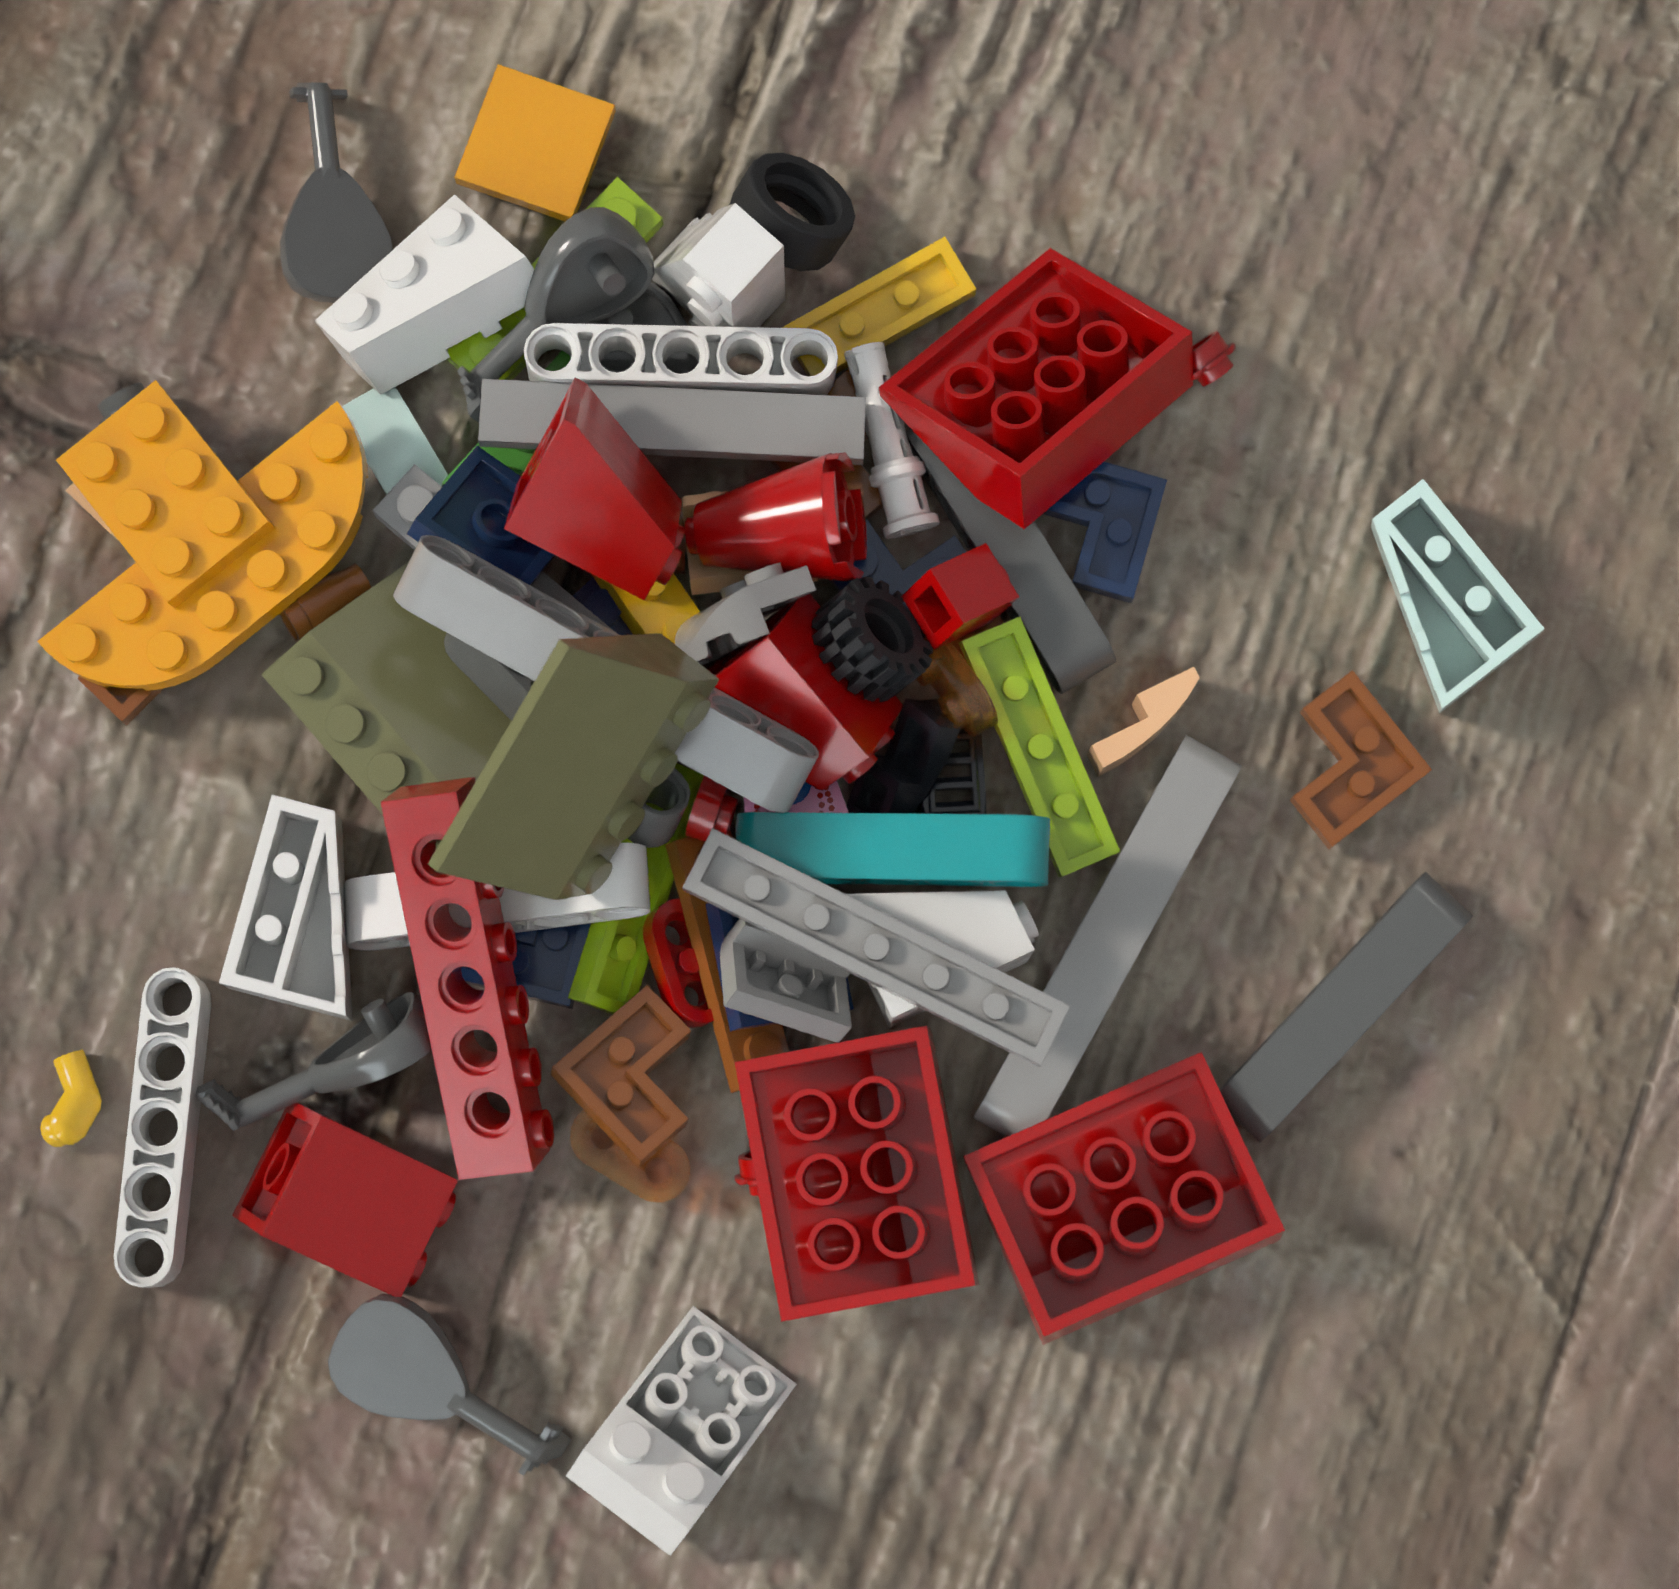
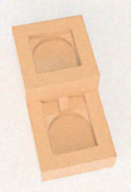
[1087,667,1200,777]

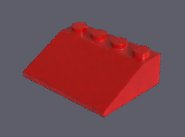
[879,248,1193,529]
[735,1026,980,1322]
[963,1052,1285,1345]

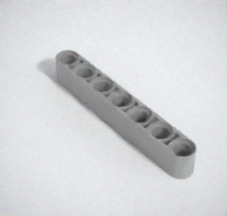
[393,535,819,813]
[973,735,1242,1137]

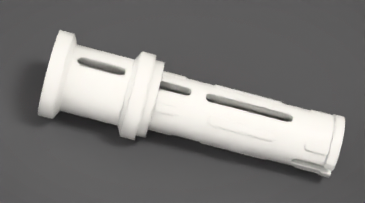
[844,342,940,539]

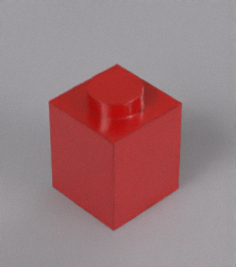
[901,543,1019,650]

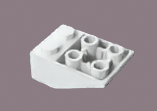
[566,1306,797,1556]

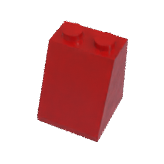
[504,377,686,601]
[707,594,903,791]
[232,1103,458,1298]

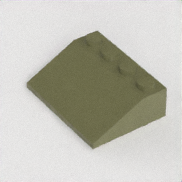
[261,562,521,849]
[428,633,719,900]

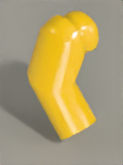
[40,1050,102,1147]

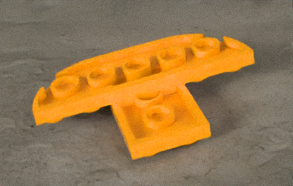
[37,380,368,691]

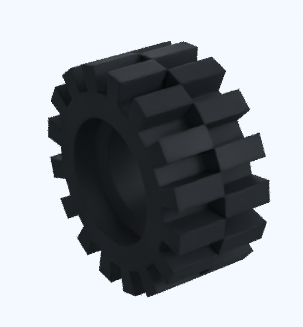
[811,577,933,702]

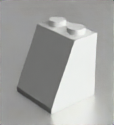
[846,891,1039,1028]

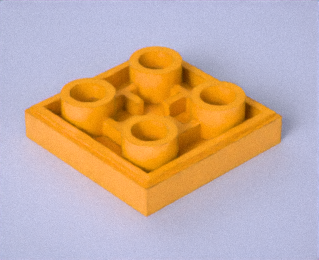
[454,64,616,222]

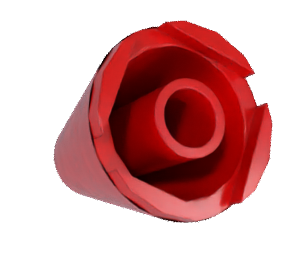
[685,452,867,581]

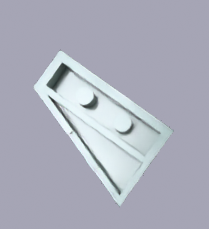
[1371,479,1545,714]

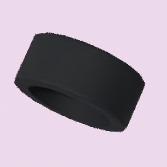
[729,153,856,271]

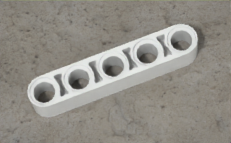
[524,323,838,395]
[344,843,651,950]
[114,967,211,1288]

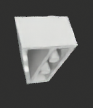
[315,194,534,395]
[652,203,785,327]
[219,795,353,1021]

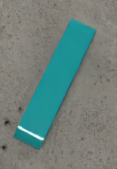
[736,812,1050,887]

